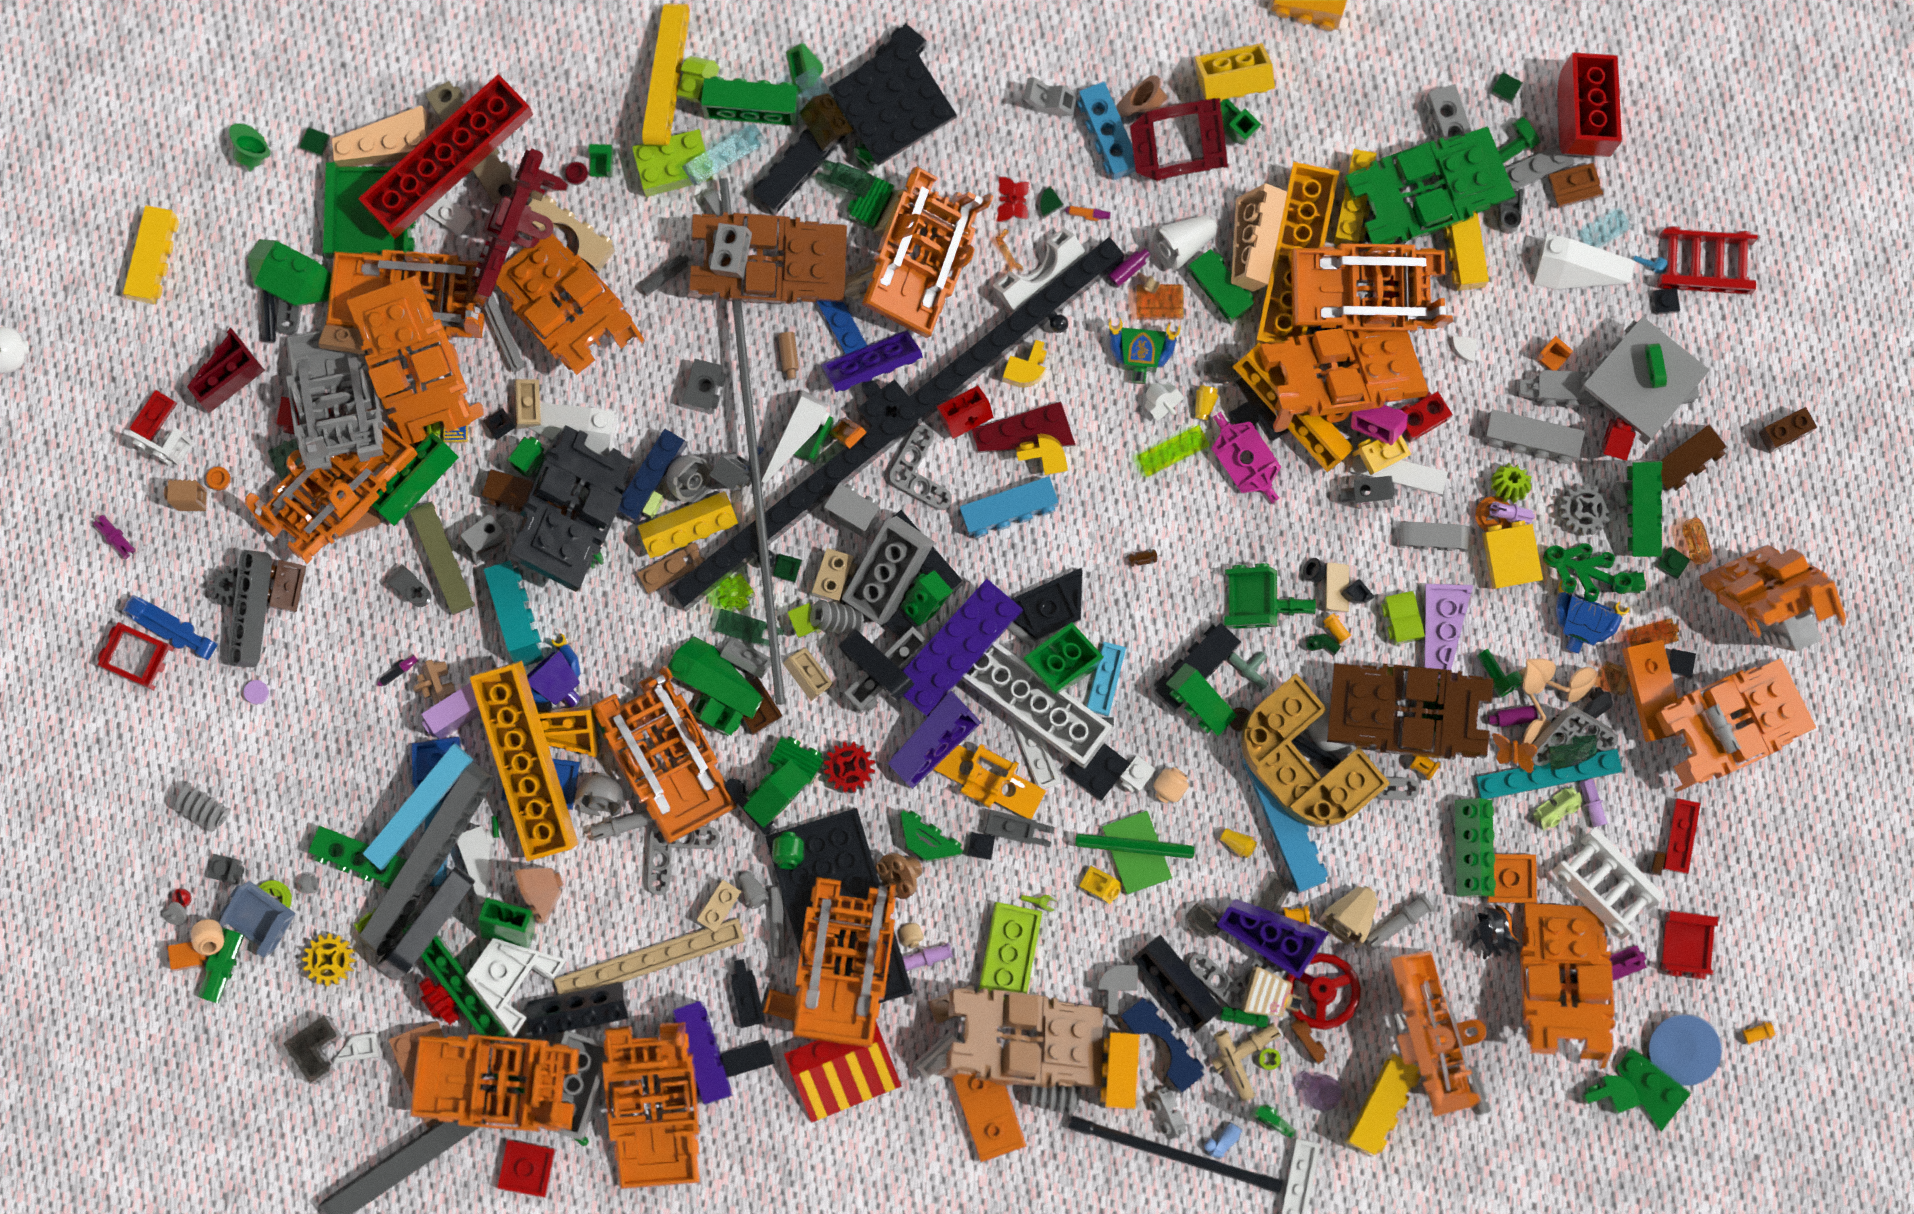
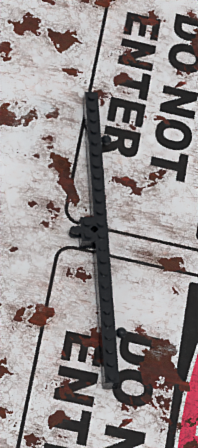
[669,237,1124,611]

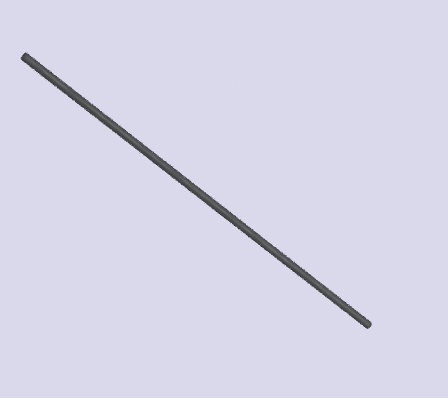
[719,178,785,705]

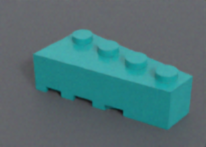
[483,560,544,667]

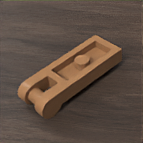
[637,542,705,595]

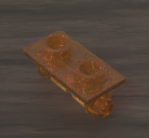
[1626,618,1679,647]

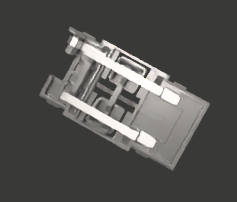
[285,330,384,471]

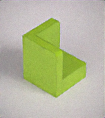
[787,603,821,638]

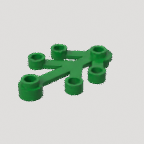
[1543,543,1634,602]

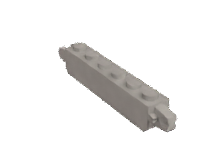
[1519,370,1700,409]

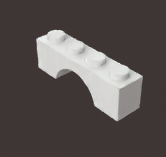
[992,228,1087,312]

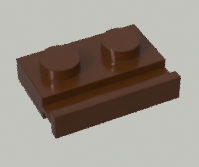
[742,676,783,735]

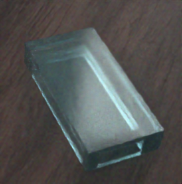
[1580,208,1632,248]

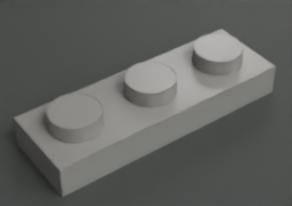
[1505,145,1575,191]

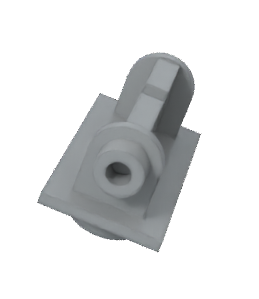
[1148,1087,1187,1140]

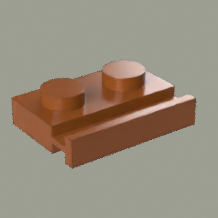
[1548,162,1604,208]

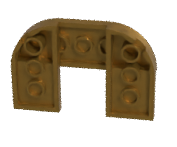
[1241,673,1391,828]

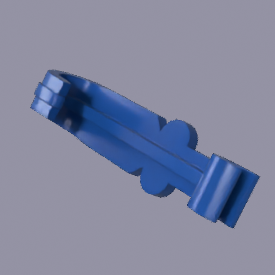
[122,595,218,660]

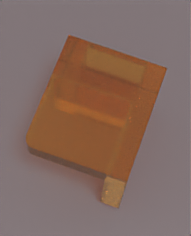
[1595,661,1630,697]

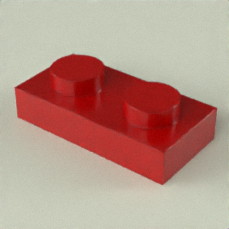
[129,390,177,442]

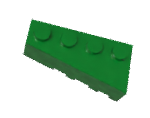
[1627,460,1662,557]

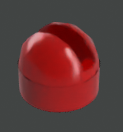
[172,888,192,908]

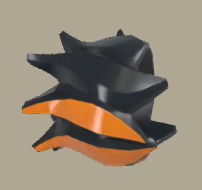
[1469,904,1520,960]

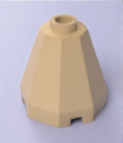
[1319,886,1378,949]

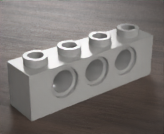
[1424,84,1472,141]

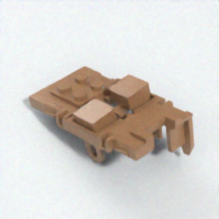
[938,988,1103,1088]

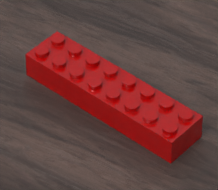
[358,74,533,239]

